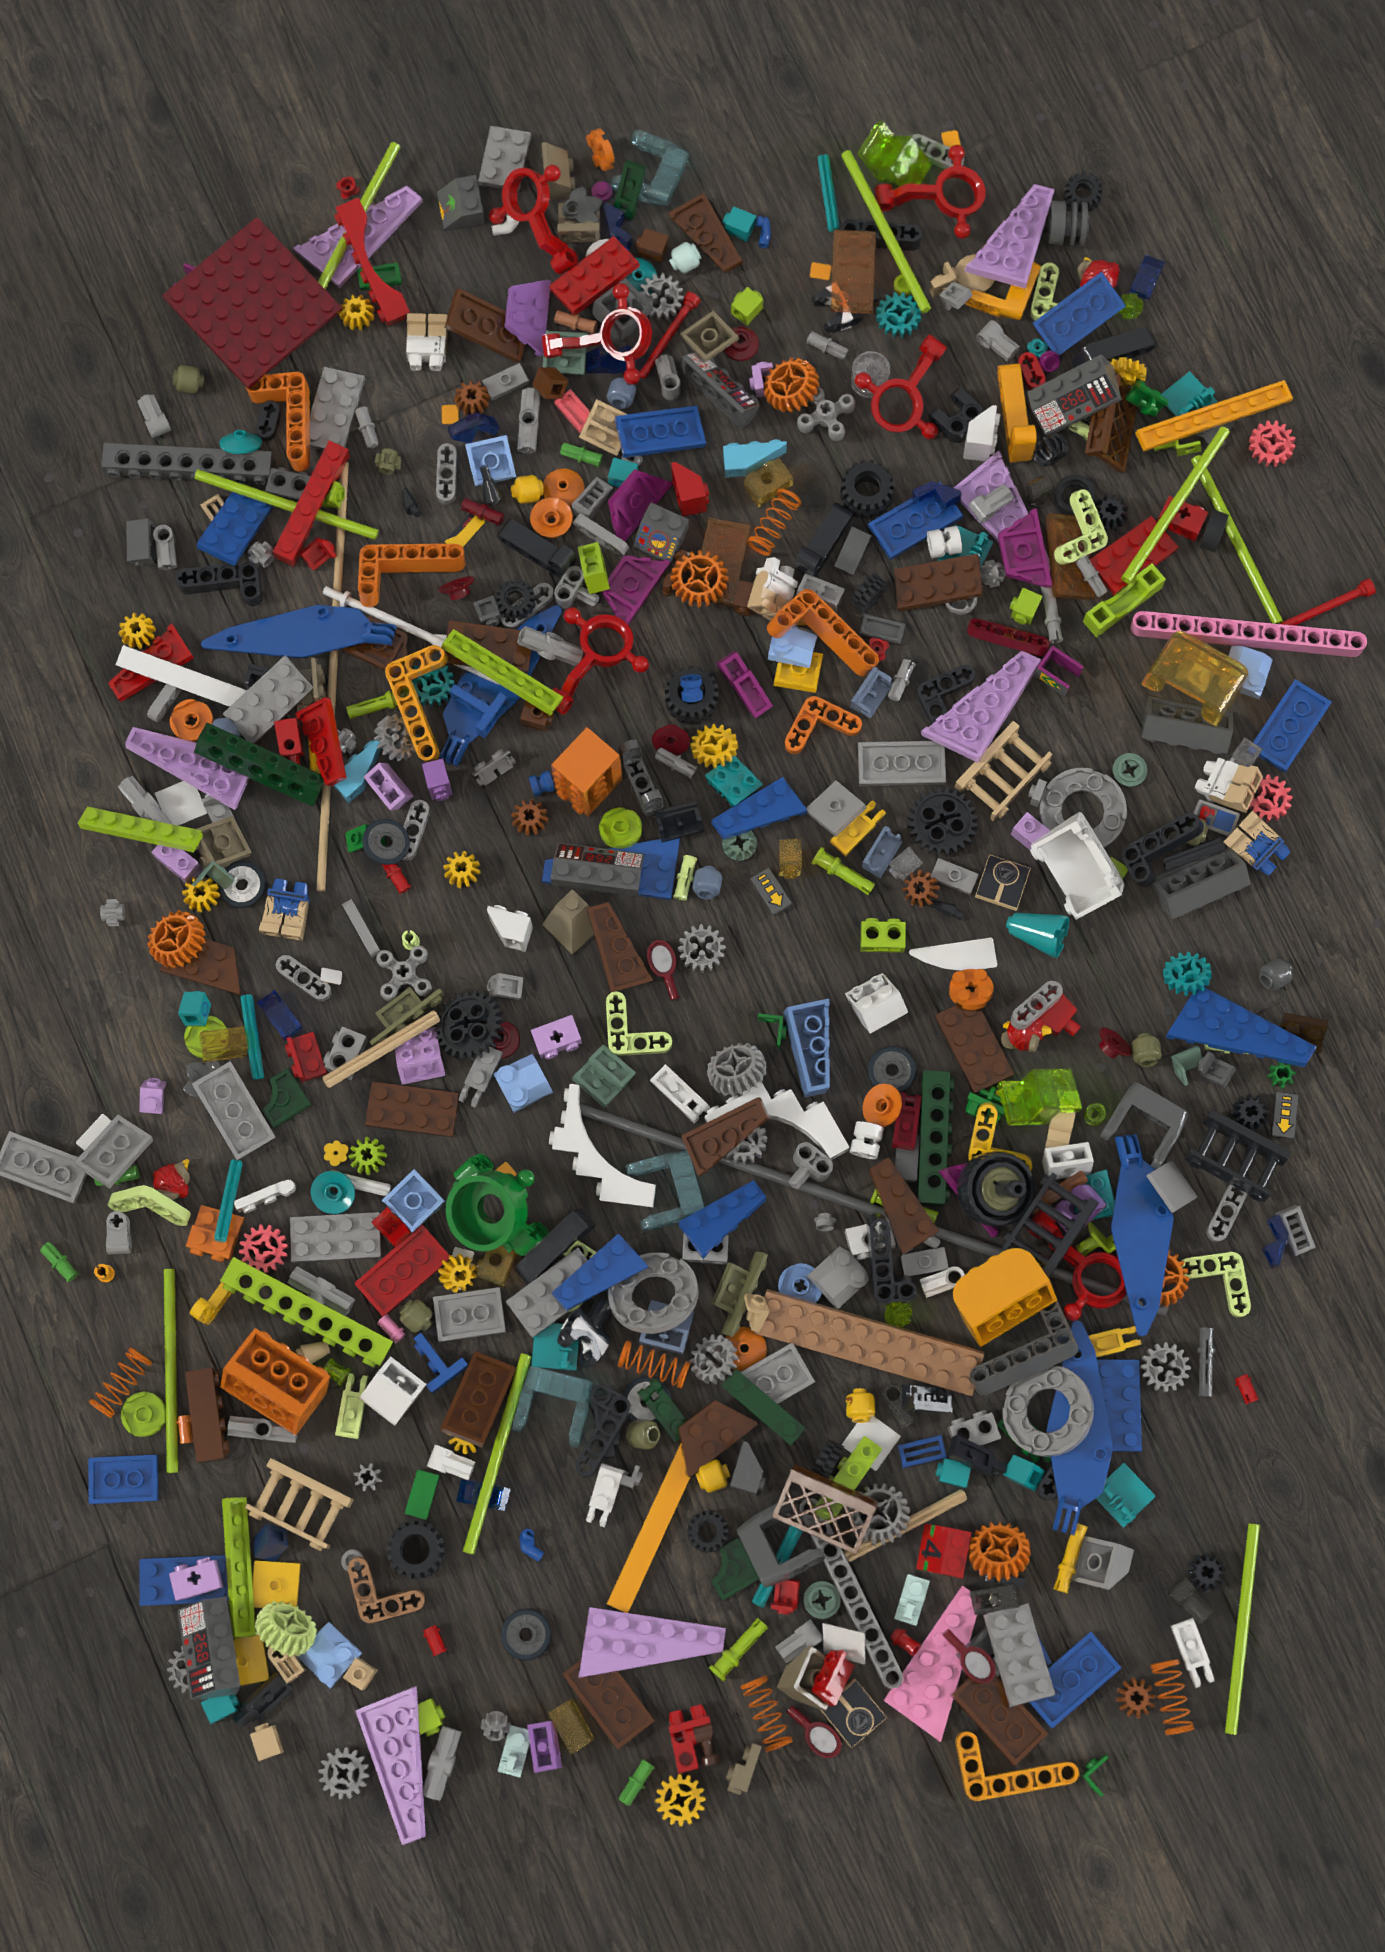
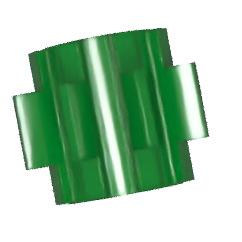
[1266,1062,1296,1089]

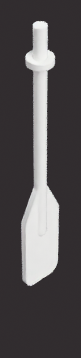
[323,586,500,685]

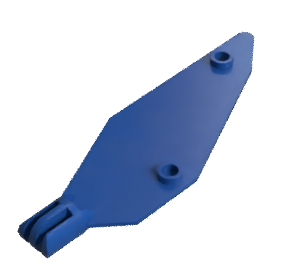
[201,605,397,658]
[438,605,562,767]
[1110,1134,1174,1336]
[1046,1321,1113,1536]

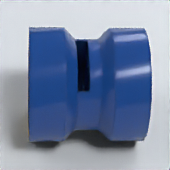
[680,674,703,702]
[528,770,555,797]

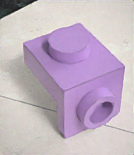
[749,362,773,398]
[140,1078,166,1114]

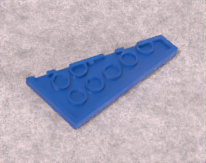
[542,838,680,900]
[1166,987,1316,1067]

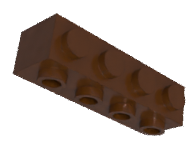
[185,1367,230,1464]

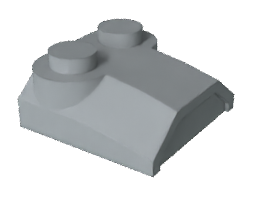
[806,1246,869,1309]

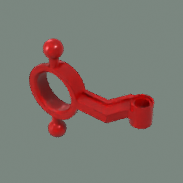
[874,145,985,239]
[489,164,578,274]
[541,283,652,385]
[855,334,947,440]
[553,607,649,715]
[1027,1210,1127,1321]

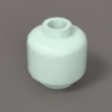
[669,242,701,274]

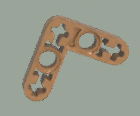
[348,1556,425,1623]

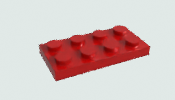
[549,236,640,316]
[1090,516,1179,596]
[354,1224,449,1316]

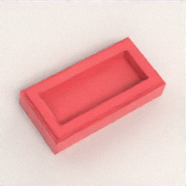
[554,389,590,433]

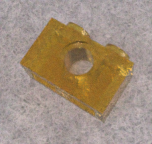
[744,458,793,507]
[778,839,802,879]
[475,1246,517,1288]

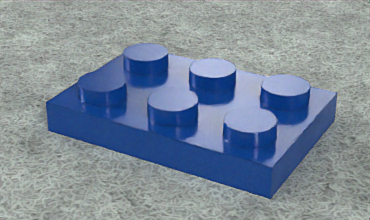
[88,1455,158,1504]

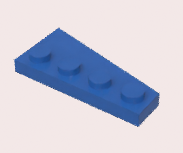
[711,777,807,840]
[551,1234,649,1311]

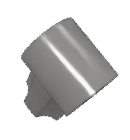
[976,320,1020,361]
[655,354,680,400]
[137,394,172,439]
[968,484,1014,523]
[153,525,177,571]
[776,1619,823,1663]

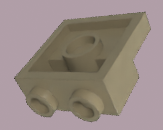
[195,816,252,869]
[726,1742,762,1795]

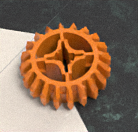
[763,357,820,413]
[671,550,728,608]
[147,910,206,969]
[1159,1249,1189,1307]
[968,1521,1031,1582]

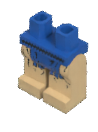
[1224,811,1291,875]
[259,879,310,941]

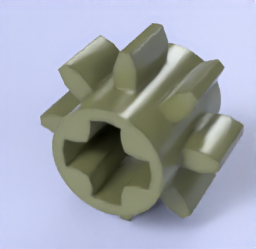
[375,449,401,475]

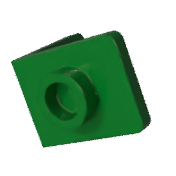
[346,824,386,853]
[758,1013,787,1049]
[1081,1754,1109,1797]

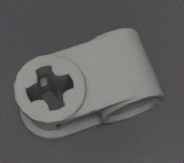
[106,1211,132,1255]

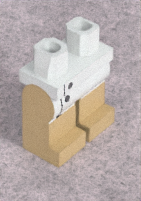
[406,313,448,371]
[747,557,798,621]
[1195,758,1263,813]

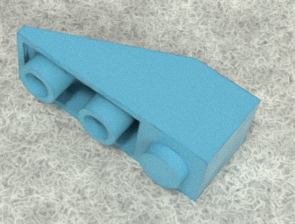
[723,440,787,478]
[333,740,382,804]

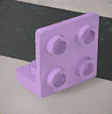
[395,1027,445,1085]

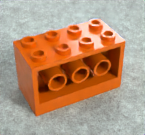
[551,727,623,817]
[220,1328,330,1436]

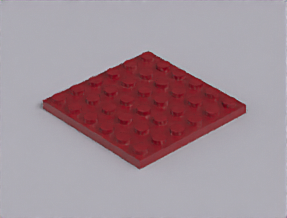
[162,217,342,389]

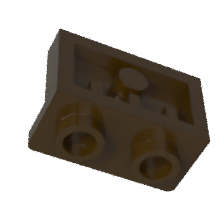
[1279,1012,1328,1054]

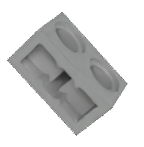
[323,1027,369,1080]
[682,1234,729,1264]
[948,1410,1001,1446]

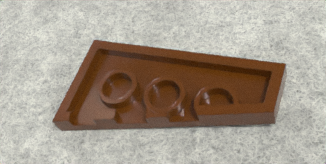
[668,193,743,273]
[587,902,653,993]
[681,1097,770,1176]
[869,1157,939,1256]

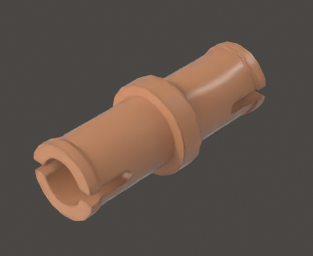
[554,310,598,334]

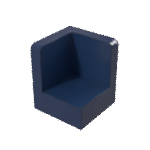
[253,1523,288,1562]

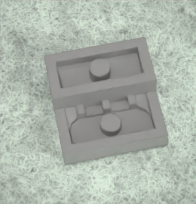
[1147,1160,1198,1213]

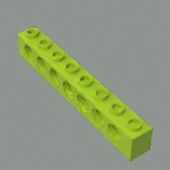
[220,1257,393,1368]

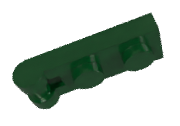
[612,159,646,221]
[637,1378,687,1442]

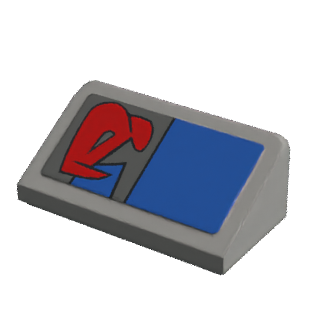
[1194,799,1240,837]

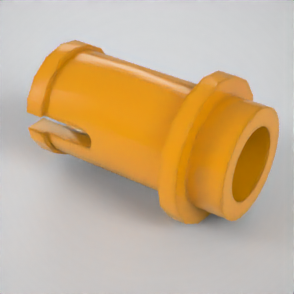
[94,1264,115,1283]

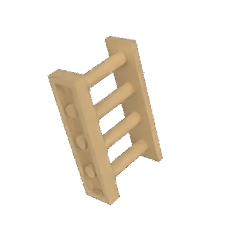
[954,721,1052,821]
[245,1458,354,1551]

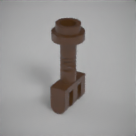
[662,549,690,596]

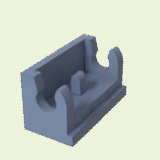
[850,666,893,719]
[862,826,903,878]

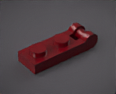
[892,1092,922,1151]

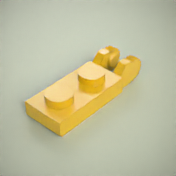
[830,800,886,857]
[1078,1326,1142,1358]

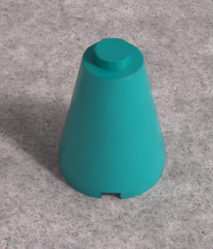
[1006,913,1070,958]

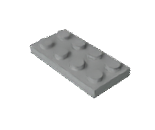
[310,367,365,451]
[223,656,313,744]
[858,741,946,786]
[192,1061,276,1160]
[0,1131,88,1204]
[290,1212,382,1263]
[506,1248,588,1338]
[983,1604,1055,1707]

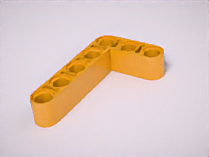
[998,363,1036,463]
[385,645,448,763]
[955,1731,1079,1801]

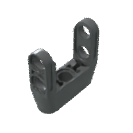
[619,739,663,817]
[1099,1082,1189,1170]
[736,1496,825,1588]

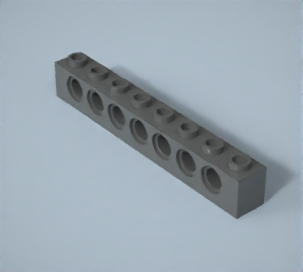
[101,443,275,485]

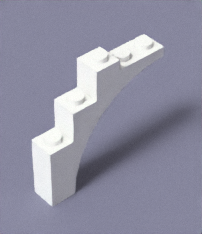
[705,1082,850,1160]
[549,1084,656,1207]

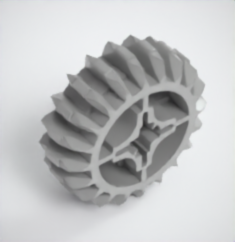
[707,1042,767,1097]
[849,1483,910,1545]

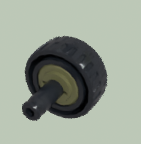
[957,1151,1035,1226]

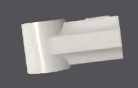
[920,1267,965,1298]
[427,1445,476,1480]

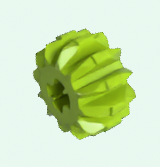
[349,1137,387,1175]

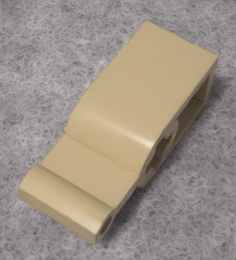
[1045,1090,1079,1148]
[268,1647,307,1683]

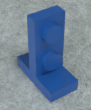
[450,684,509,738]
[414,1333,468,1394]

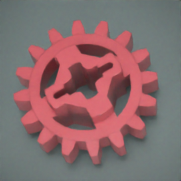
[1248,421,1296,467]
[1244,774,1293,822]
[239,1225,289,1274]

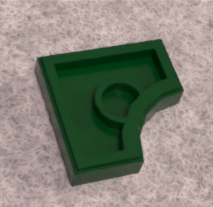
[262,1068,312,1129]
[711,1537,759,1601]

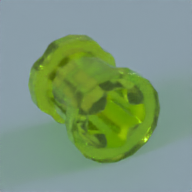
[1084,1103,1106,1126]
[324,1358,351,1386]

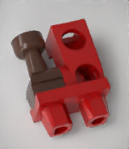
[669,1704,720,1774]

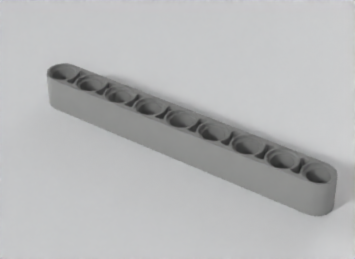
[800,1498,903,1689]

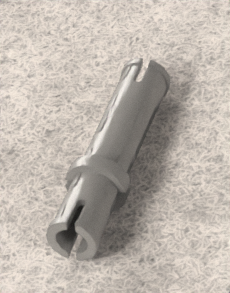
[1041,579,1063,644]

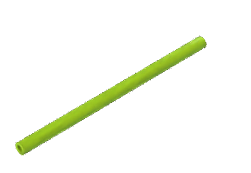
[318,142,400,289]
[841,150,931,313]
[1121,426,1230,584]
[1191,455,1283,624]
[194,469,379,540]
[164,1269,178,1473]
[463,1353,532,1555]
[1225,1524,1260,1735]

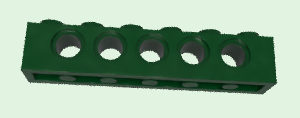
[194,723,324,807]
[917,1070,954,1207]

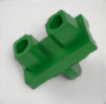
[1126,380,1169,417]
[965,1086,1007,1125]

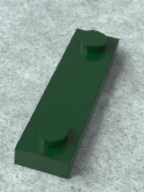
[721,1369,805,1446]

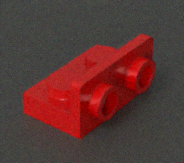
[285,1032,327,1083]
[811,1650,854,1706]

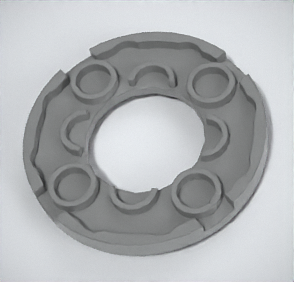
[1039,768,1127,848]
[608,1253,699,1334]
[1003,1366,1094,1457]

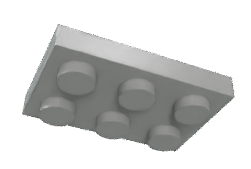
[478,126,531,192]
[74,1115,153,1189]
[433,1287,506,1342]
[741,1343,815,1404]

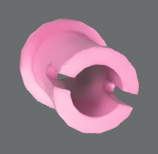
[377,1314,405,1343]

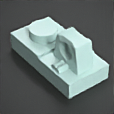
[894,1574,930,1626]
[498,1725,530,1777]

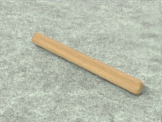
[323,1011,440,1088]
[844,1489,967,1562]

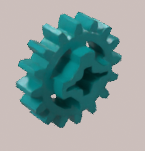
[876,292,921,338]
[412,660,455,707]
[1163,952,1211,996]

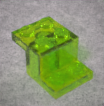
[857,121,932,187]
[997,1068,1082,1125]

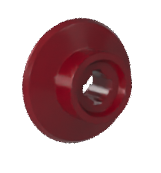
[723,326,759,361]
[438,576,474,600]
[652,724,690,755]
[482,1021,520,1059]
[1099,1027,1132,1059]

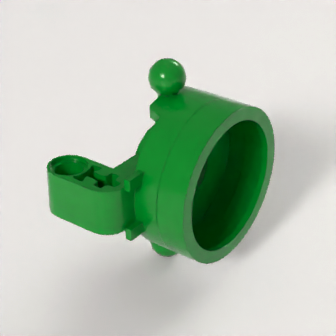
[446,1154,549,1256]

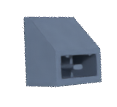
[639,1300,695,1355]

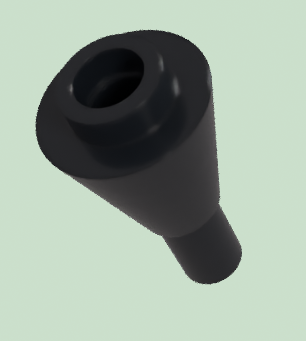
[480,465,504,505]

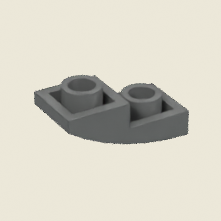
[834,527,871,575]
[895,1135,920,1182]

